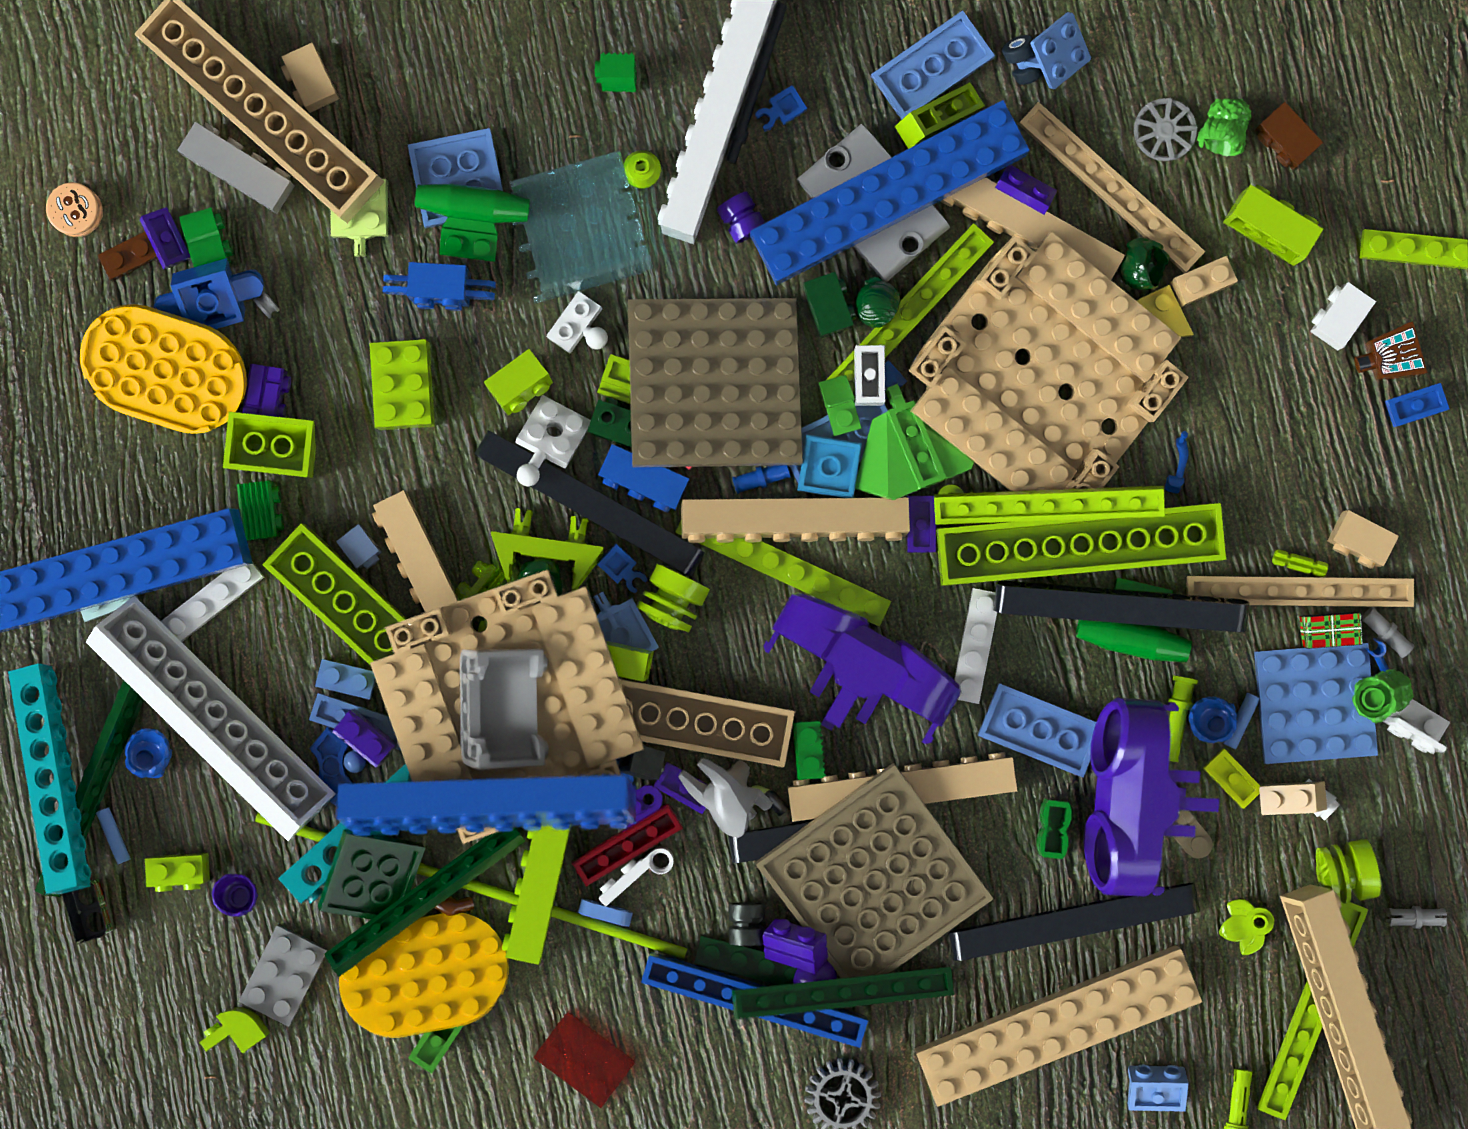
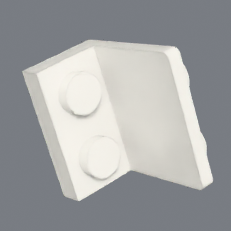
[1382,699,1450,754]

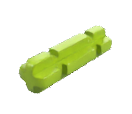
[1272,550,1328,577]

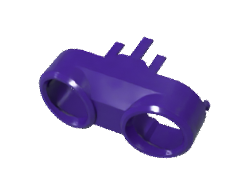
[764,592,962,744]
[1084,698,1219,896]

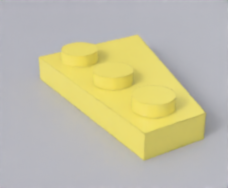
[1136,285,1194,337]

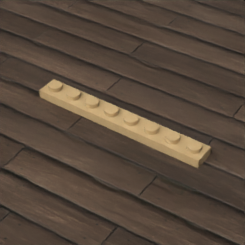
[1018,102,1205,273]
[1186,576,1414,607]

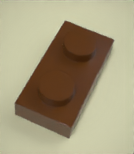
[97,231,158,281]

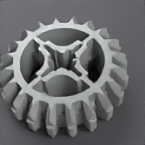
[804,1058,881,1129]

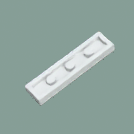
[161,561,264,642]
[954,588,997,704]

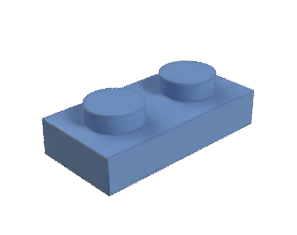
[315,659,376,699]

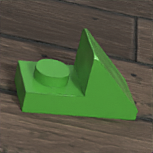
[819,375,861,437]
[408,1026,463,1074]

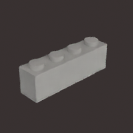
[177,122,295,214]

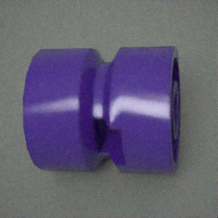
[716,191,766,244]

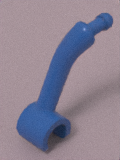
[1165,431,1189,494]
[1366,638,1389,672]

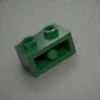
[803,272,856,339]
[587,397,632,449]

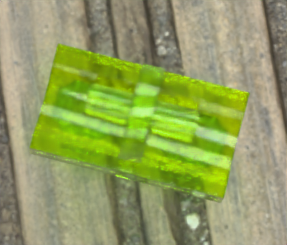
[454,560,505,600]

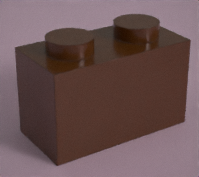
[1255,102,1323,170]

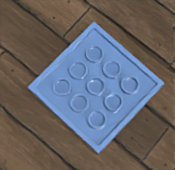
[1254,643,1378,764]

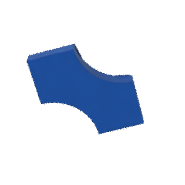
[309,726,354,806]

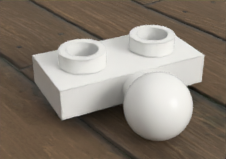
[546,291,608,354]

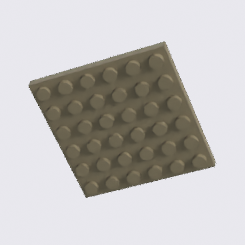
[628,298,803,467]
[755,763,994,978]

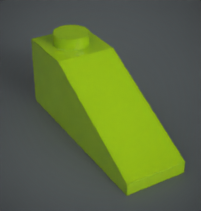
[895,83,985,149]

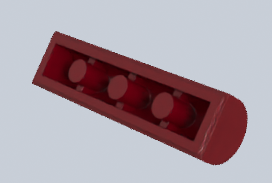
[571,803,683,886]

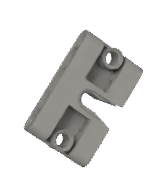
[797,124,950,282]

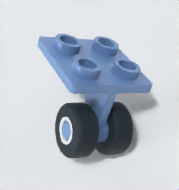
[1002,12,1091,89]

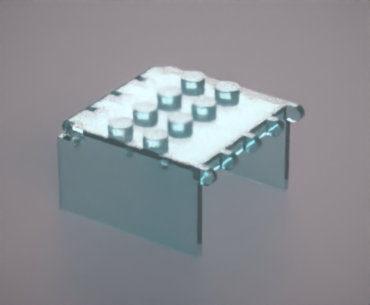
[510,151,653,303]

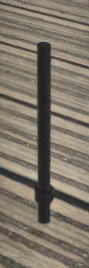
[725,3,787,164]

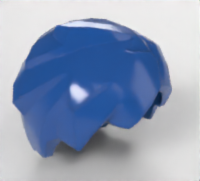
[1189,697,1238,743]
[125,728,172,778]

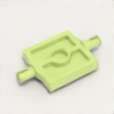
[331,160,388,257]

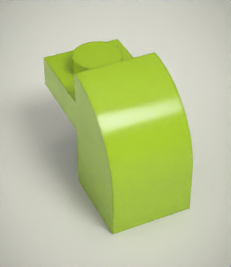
[200,1007,270,1053]

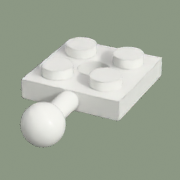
[516,395,591,486]

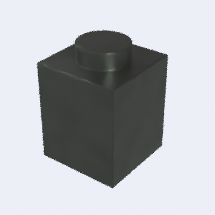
[618,746,665,780]

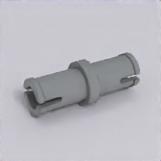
[1362,607,1414,658]
[1386,906,1447,929]

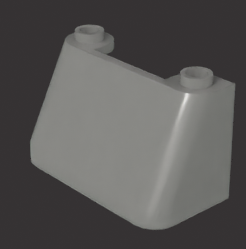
[460,649,549,769]

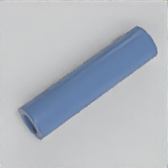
[1223,693,1260,749]
[96,807,131,865]

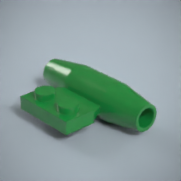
[415,183,530,262]
[1076,578,1192,662]

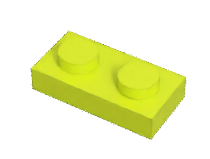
[1203,748,1260,809]

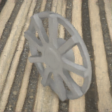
[1134,98,1197,161]

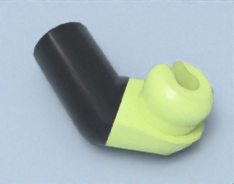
[751,785,789,816]

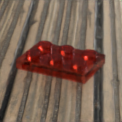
[533,1011,635,1108]

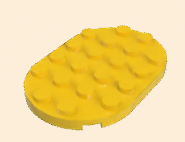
[80,304,247,433]
[339,913,509,1038]

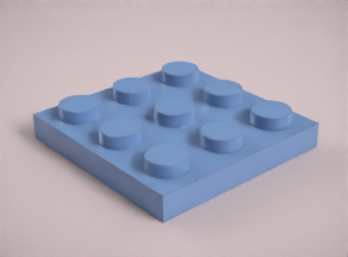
[408,128,503,229]

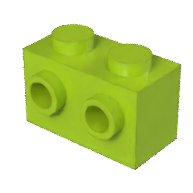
[484,349,553,416]
[145,853,210,892]

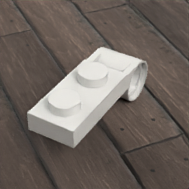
[598,847,674,907]

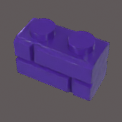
[243,364,291,418]
[332,709,398,768]
[763,919,828,974]

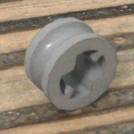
[253,290,280,319]

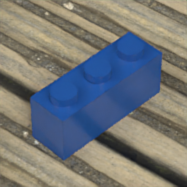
[598,444,690,513]

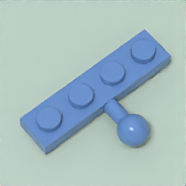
[309,693,401,773]

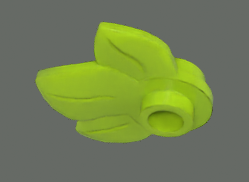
[1219,899,1274,955]

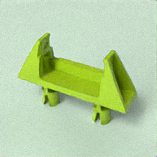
[491,508,604,591]

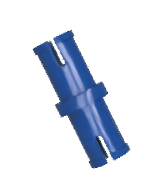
[732,465,791,494]

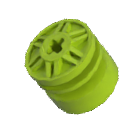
[637,564,710,632]
[1316,839,1381,904]

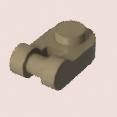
[1172,810,1213,859]

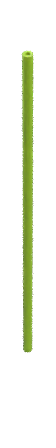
[255,812,687,959]

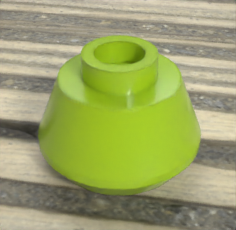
[623,150,661,189]

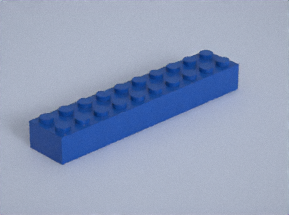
[750,100,1030,286]
[0,508,253,633]
[337,775,636,836]

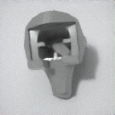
[678,758,773,838]

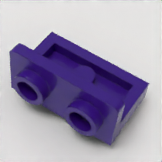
[995,165,1057,215]

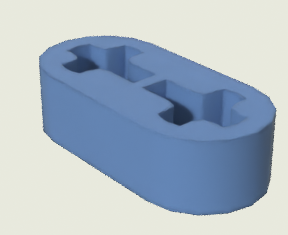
[578,898,633,927]

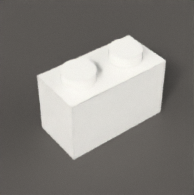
[1310,282,1376,351]
[854,345,885,406]

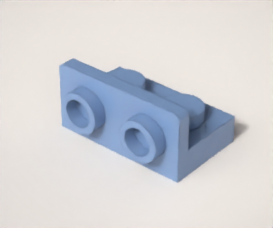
[1127,1064,1188,1112]

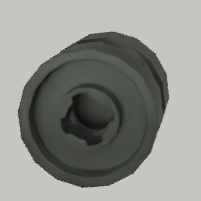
[729,902,765,946]

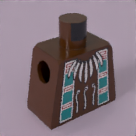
[1354,321,1428,381]

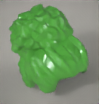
[1197,98,1251,156]
[1352,669,1413,723]

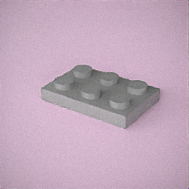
[239,924,329,1027]

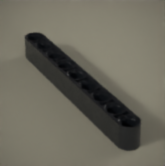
[474,430,705,577]
[994,581,1250,632]
[949,882,1200,961]

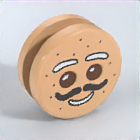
[46,182,103,237]

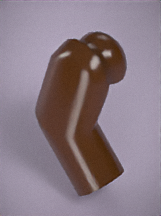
[434,896,474,916]

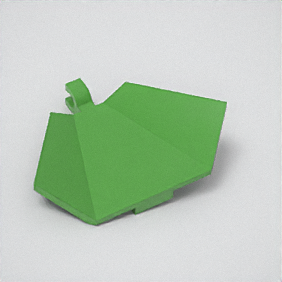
[855,384,974,500]

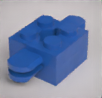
[153,258,264,329]
[382,262,496,311]

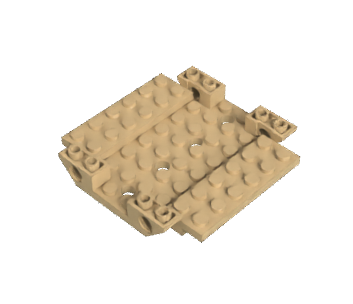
[909,232,1189,491]
[370,570,644,844]

